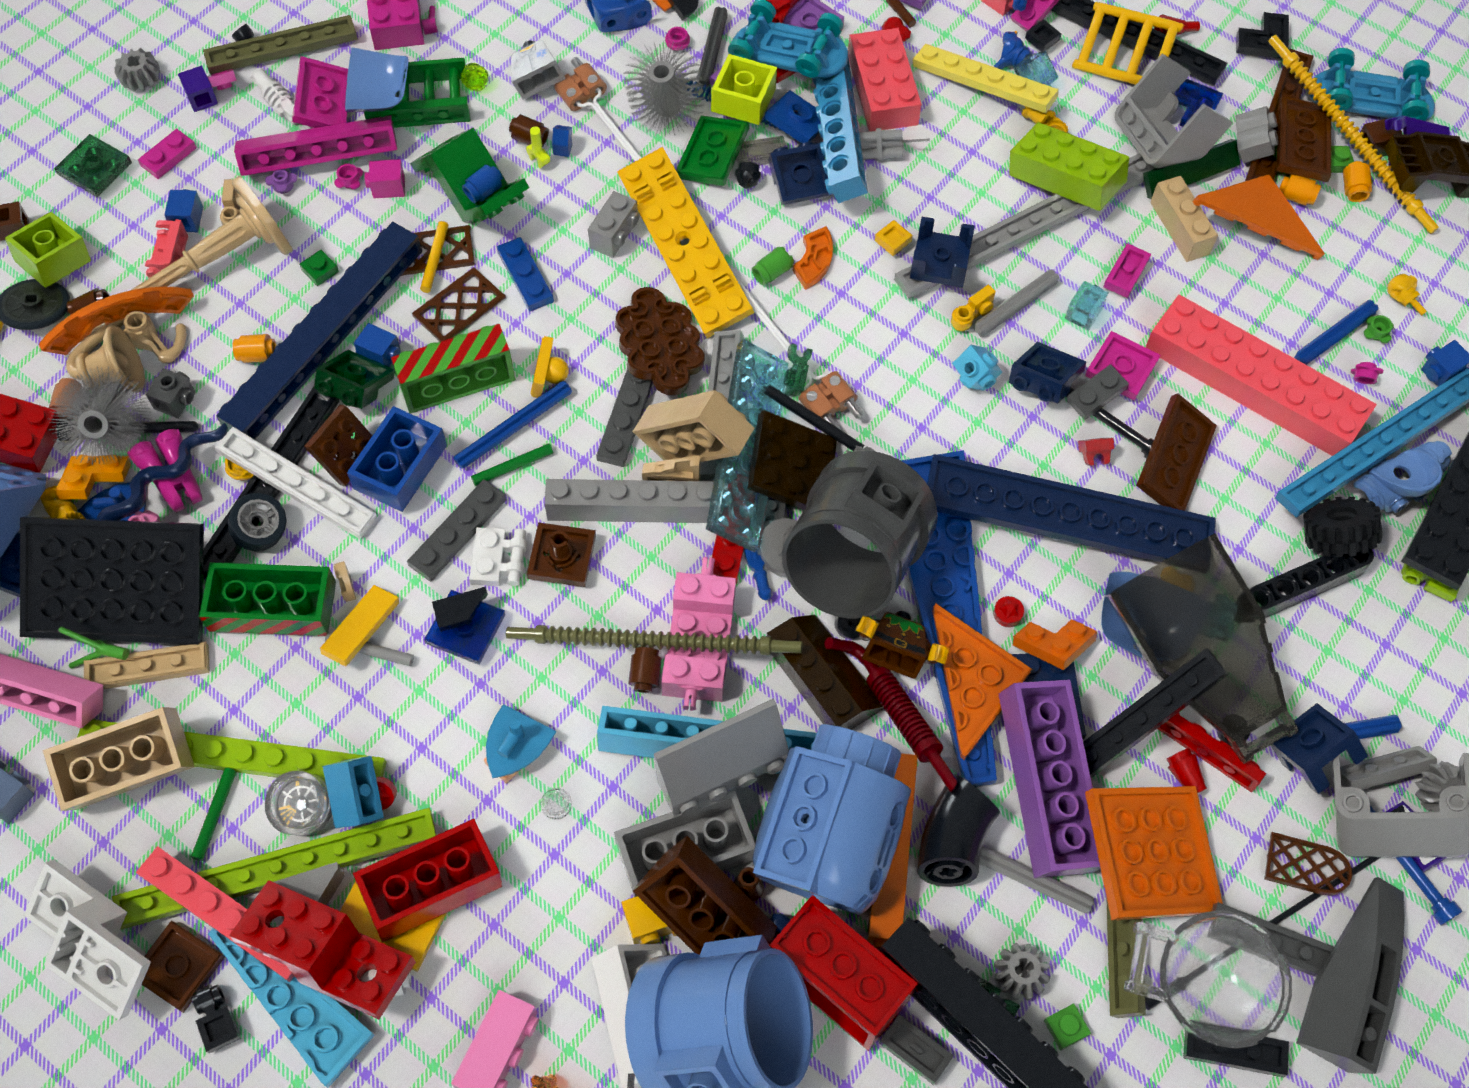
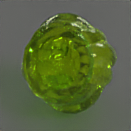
[461,63,489,92]

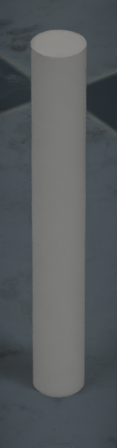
[325,633,414,666]

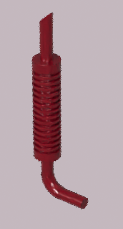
[825,637,957,792]

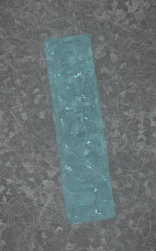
[706,339,789,552]

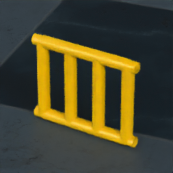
[1072,2,1184,85]

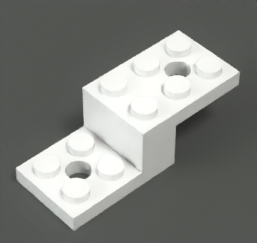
[24,859,151,1020]

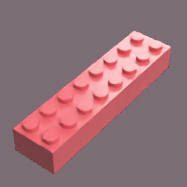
[1145,294,1377,456]

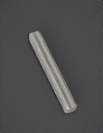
[974,270,1059,336]
[979,846,1094,913]

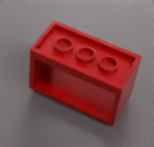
[769,895,918,1051]

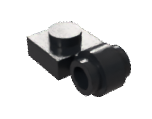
[192,984,241,1053]

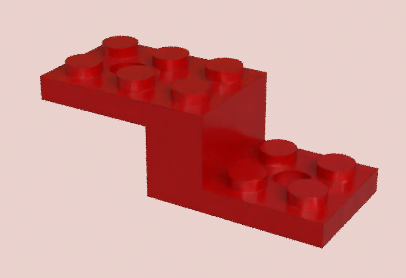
[229,880,416,1020]

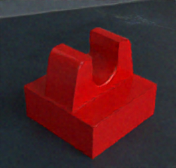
[1078,438,1114,466]

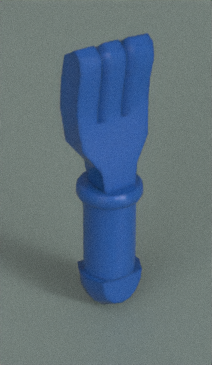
[744,546,772,600]

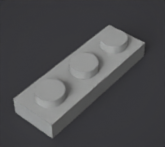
[1340,746,1437,791]

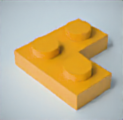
[55,455,131,500]

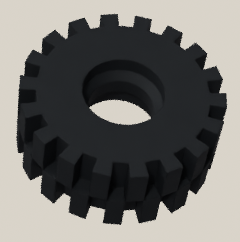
[1303,496,1382,557]

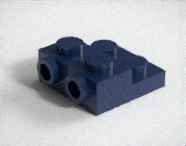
[768,142,832,205]
[1008,341,1087,404]

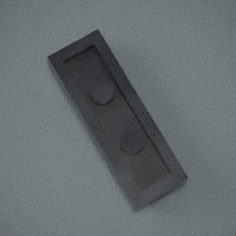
[1183,1022,1289,1078]

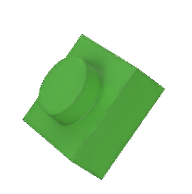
[1044,1003,1091,1051]

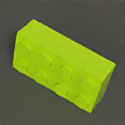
[1009,122,1129,211]

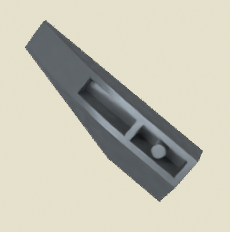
[1296,877,1404,1074]

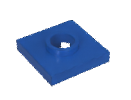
[764,90,821,144]

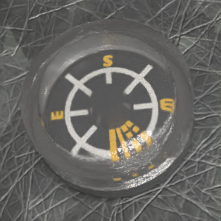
[265,770,332,836]

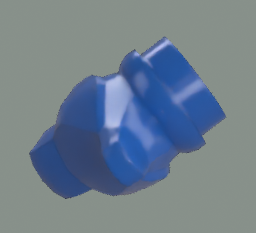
[994,31,1033,70]

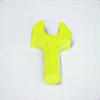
[526,126,550,169]

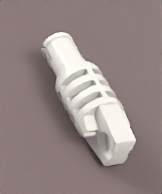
[250,68,297,125]

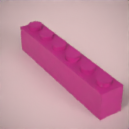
[234,115,397,176]

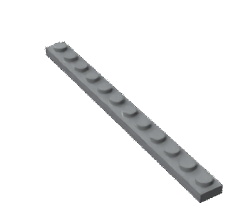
[894,153,1155,299]

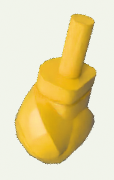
[1387,274,1427,316]

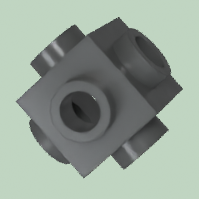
[146,368,195,418]

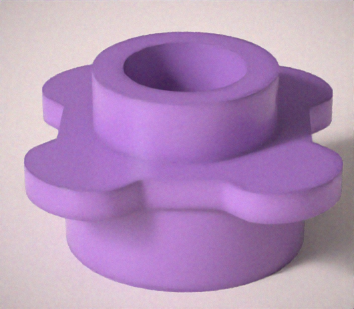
[265,169,297,194]

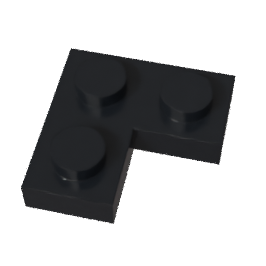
[1236,12,1289,59]

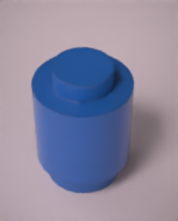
[462,165,503,203]

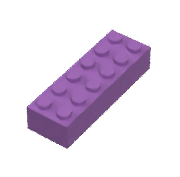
[998,680,1101,878]

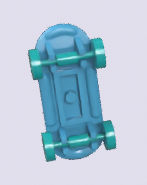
[728,0,848,78]
[1308,48,1435,121]

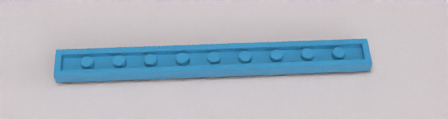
[1275,368,1469,518]

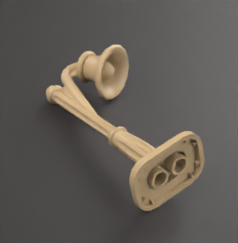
[66,175,293,393]

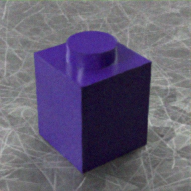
[178,65,218,112]

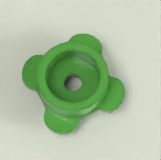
[1364,315,1394,343]

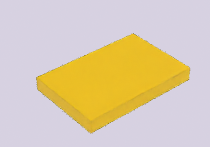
[340,881,447,972]

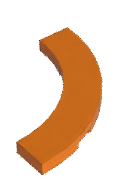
[39,287,194,355]

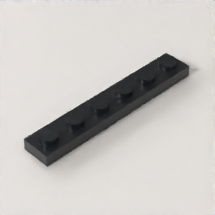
[1083,648,1229,778]

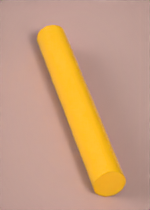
[420,221,449,293]

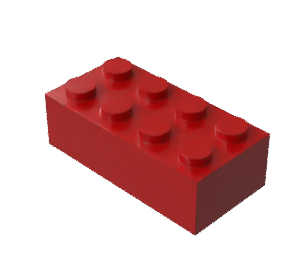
[0,394,60,473]
[353,819,503,943]

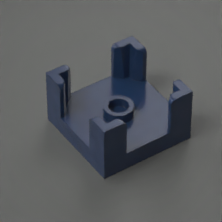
[910,216,975,288]
[1268,703,1368,794]

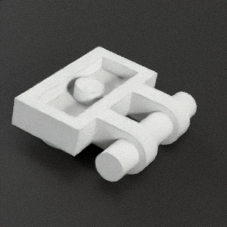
[469,527,527,586]

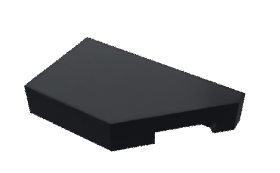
[432,586,488,632]

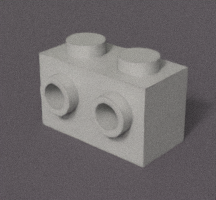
[588,191,640,258]

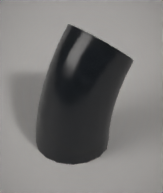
[917,774,1001,887]

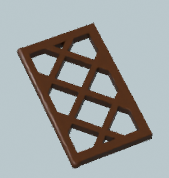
[401,225,475,276]
[412,267,506,342]

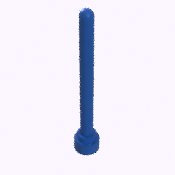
[1370,805,1462,925]

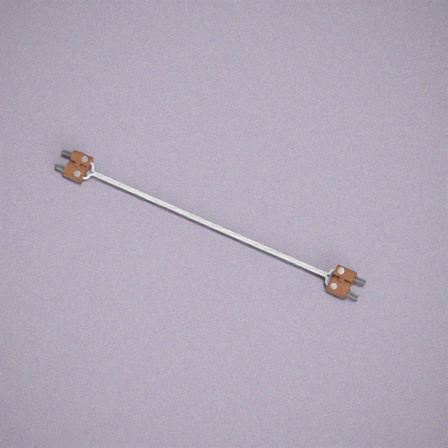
[554,57,864,429]

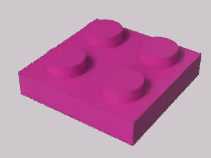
[1085,331,1161,401]

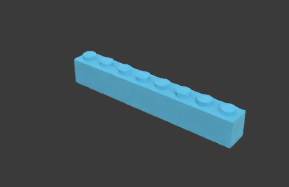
[597,706,817,774]

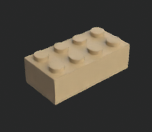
[632,390,754,462]
[43,707,195,811]

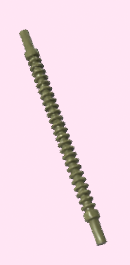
[506,625,803,655]

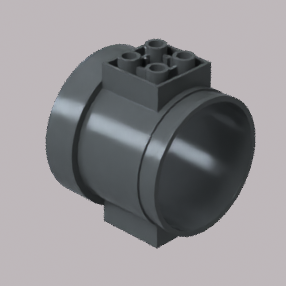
[782,451,938,619]

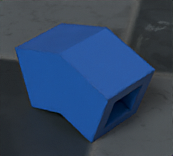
[552,125,572,157]

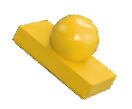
[530,336,569,398]

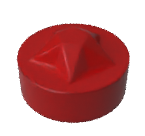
[993,596,1024,627]
[376,777,397,810]

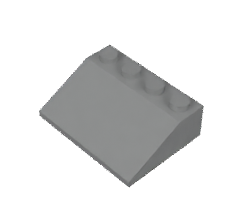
[654,698,789,815]

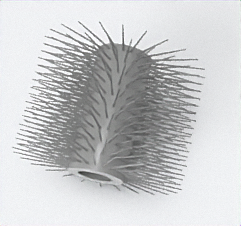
[623,42,705,136]
[49,366,150,466]

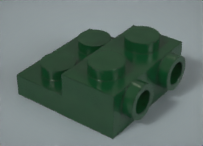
[314,349,395,409]

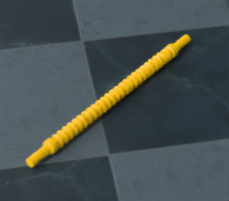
[1268,35,1439,234]

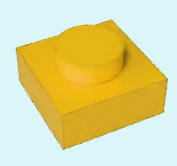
[874,220,913,256]

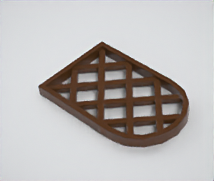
[1264,832,1352,896]

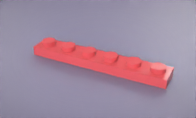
[136,846,294,982]

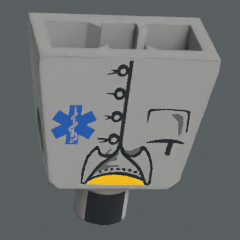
[511,40,566,100]

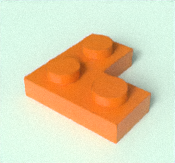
[1013,619,1097,670]

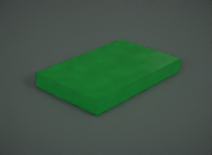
[676,115,750,186]

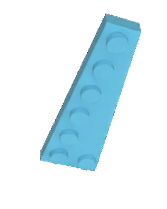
[208,928,375,1088]

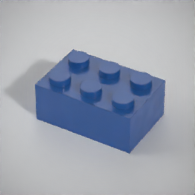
[347,406,447,512]

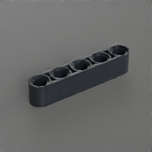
[1239,548,1374,622]

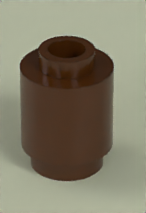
[509,114,549,147]
[628,647,661,693]

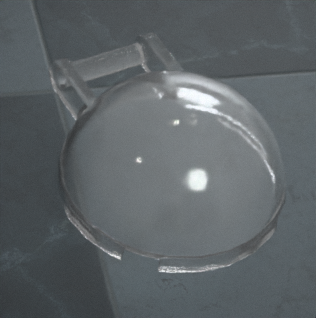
[1124,909,1292,1049]

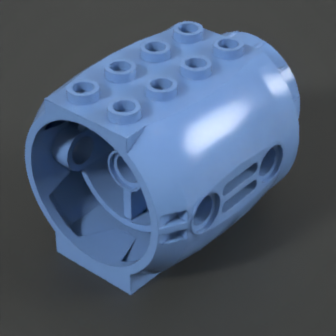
[752,724,911,915]

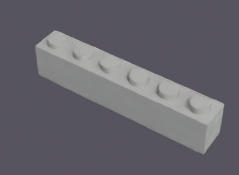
[544,479,720,523]

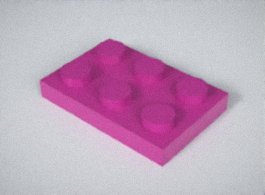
[292,56,348,128]

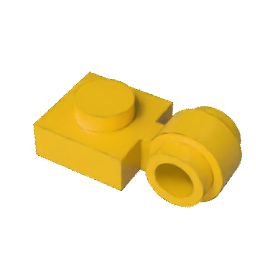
[951,284,996,331]

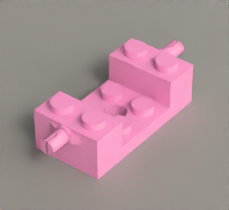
[661,557,736,711]

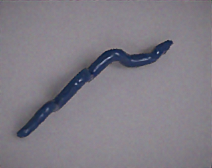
[96,423,228,520]

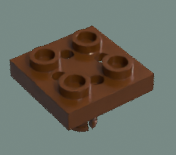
[304,405,373,486]
[527,522,596,587]

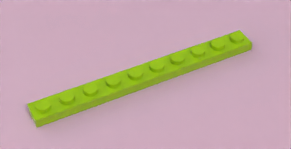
[77,719,387,779]
[112,808,437,930]

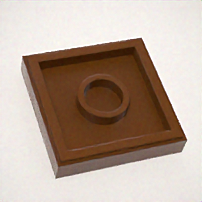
[141,920,225,1013]

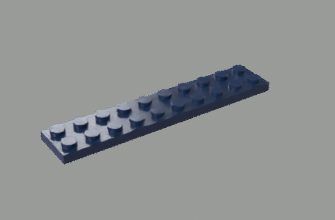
[927,454,1216,573]

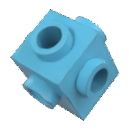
[952,345,1002,391]

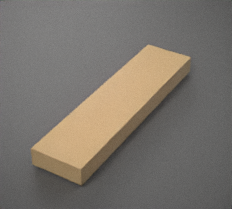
[84,641,210,689]

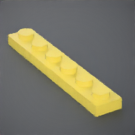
[913,43,1059,113]

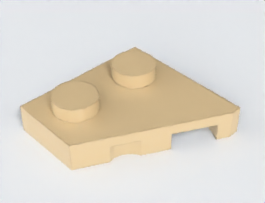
[642,456,701,481]

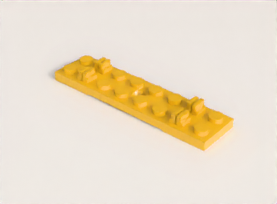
[617,147,755,338]

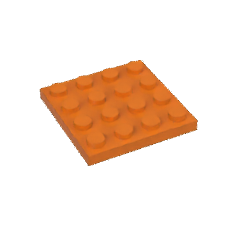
[1085,786,1223,920]

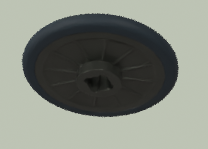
[0,279,70,330]

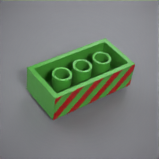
[391,324,516,414]

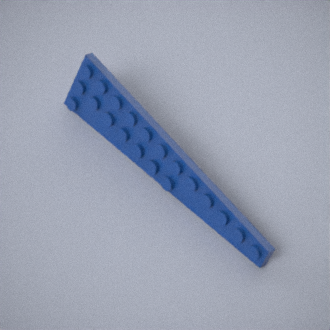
[901,450,997,787]

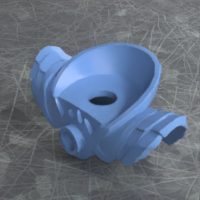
[1353,441,1452,514]

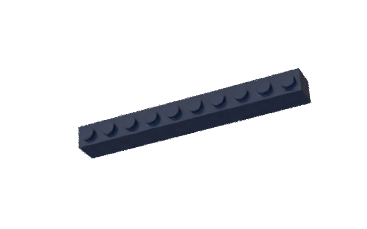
[216,221,423,440]

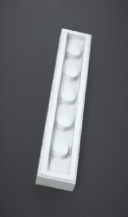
[215,427,377,539]

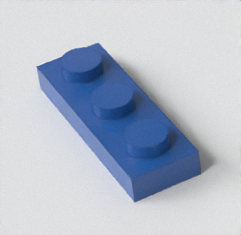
[496,237,554,312]

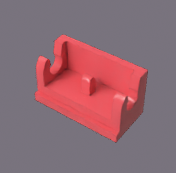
[145,219,188,278]

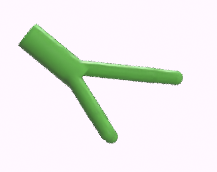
[58,627,129,669]

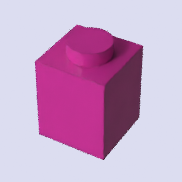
[365,159,405,198]

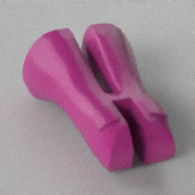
[127,429,203,513]

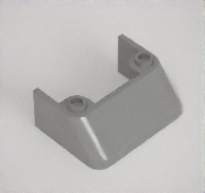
[1114,53,1233,168]
[1332,753,1469,858]

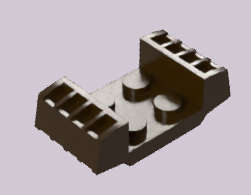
[1384,131,1469,198]

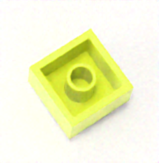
[711,54,777,125]

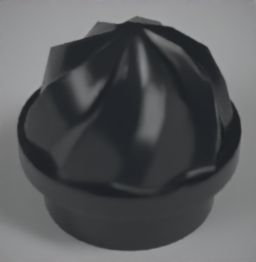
[735,162,761,189]

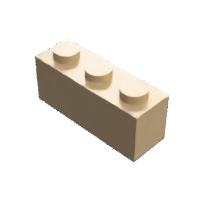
[1150,176,1218,262]

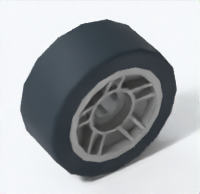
[227,493,287,552]

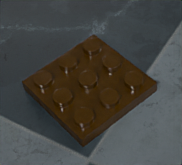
[747,410,837,510]

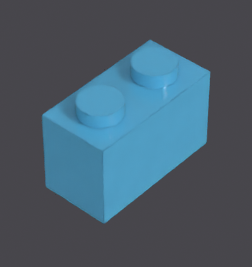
[322,756,384,828]

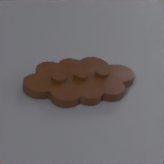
[615,287,705,396]

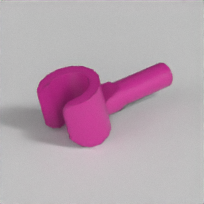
[421,6,438,35]

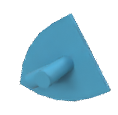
[486,704,556,779]

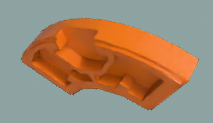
[792,226,833,290]

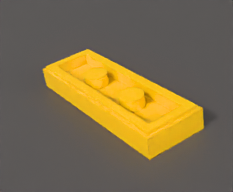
[320,585,399,667]

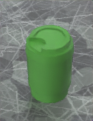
[751,247,794,285]

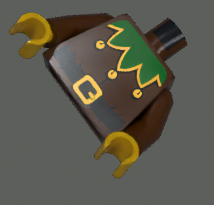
[855,611,950,679]

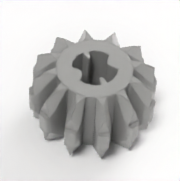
[114,48,160,92]
[1414,761,1461,812]
[994,943,1050,1001]

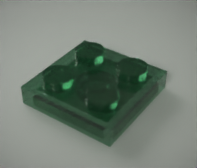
[54,134,132,197]

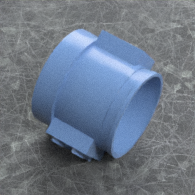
[625,935,813,1088]

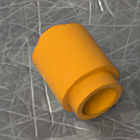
[1343,161,1372,202]
[1279,174,1321,206]
[233,334,277,363]

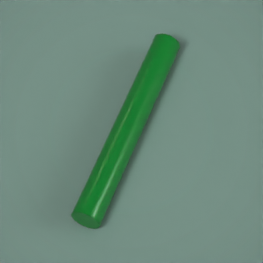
[471,443,553,486]
[191,768,237,861]

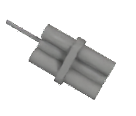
[859,128,930,161]

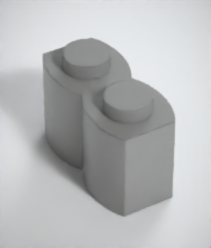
[1236,106,1279,163]

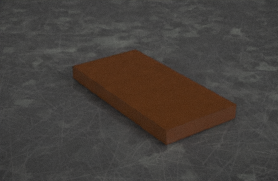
[1277,96,1331,183]
[1136,393,1217,511]

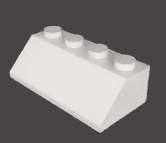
[592,944,667,1088]

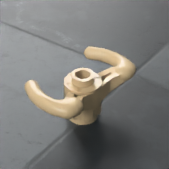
[118,311,187,363]

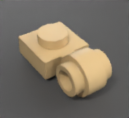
[220,179,240,225]

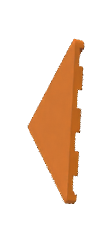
[1192,174,1325,260]
[932,604,1032,760]

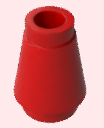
[1166,748,1207,793]

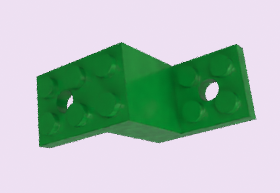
[410,128,530,223]

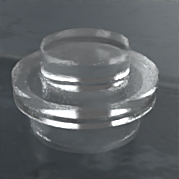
[540,788,572,820]

